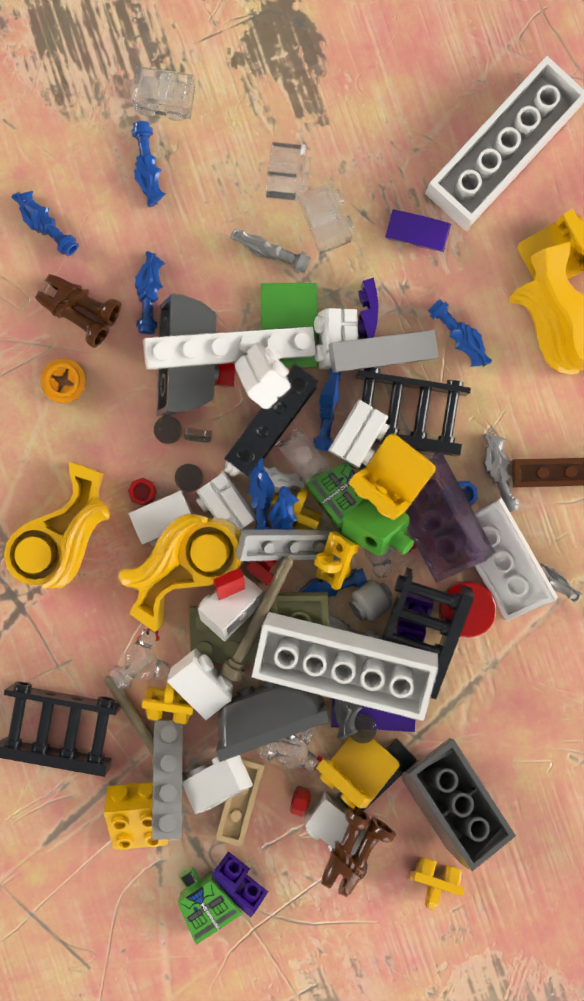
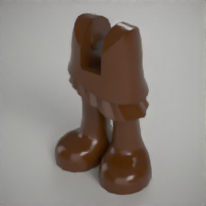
[35,274,122,348]
[321,806,396,897]

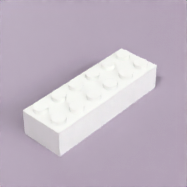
[425,56,584,231]
[252,612,438,721]

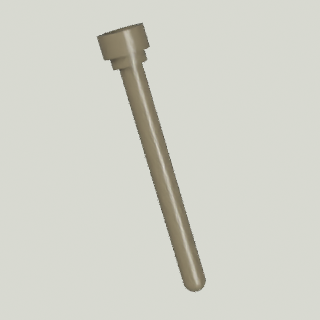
[220,556,293,682]
[105,675,188,789]

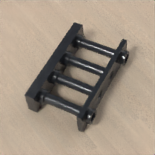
[224,364,319,478]
[356,368,471,457]
[381,567,475,700]
[0,682,121,777]

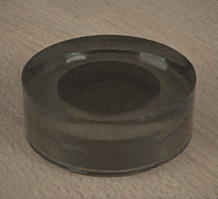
[154,416,183,444]
[184,428,213,442]
[175,464,204,492]
[351,713,377,743]

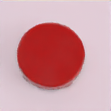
[439,581,496,638]

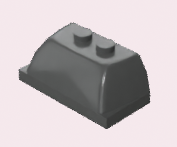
[156,294,219,417]
[216,681,330,762]
[402,738,516,871]

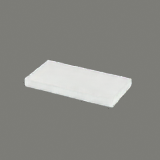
[451,498,558,622]

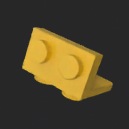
[517,209,584,280]
[348,434,436,520]
[316,729,400,809]
[104,782,168,850]

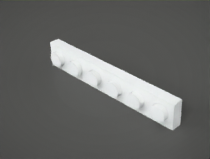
[143,327,316,370]

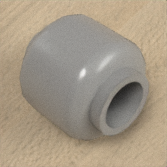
[349,580,392,622]

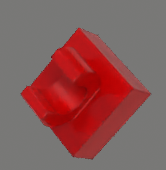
[245,560,277,586]

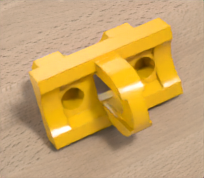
[269,488,322,530]
[314,531,360,590]
[142,683,194,724]
[408,857,465,910]

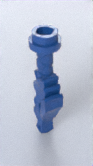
[131,121,166,207]
[12,191,79,256]
[135,251,165,334]
[428,299,492,367]
[313,368,341,451]
[247,457,275,530]
[269,486,300,530]
[298,568,367,598]

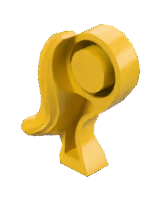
[508,241,584,375]
[4,461,110,589]
[118,513,243,632]

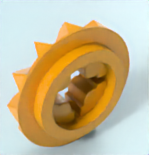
[41,358,87,404]

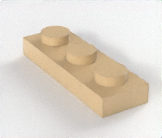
[215,756,265,847]

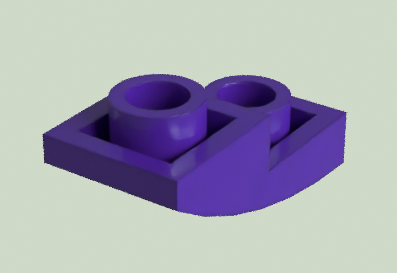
[385,209,451,252]
[358,277,378,339]
[395,593,434,642]
[212,851,268,917]

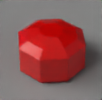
[128,478,157,506]
[290,785,311,817]

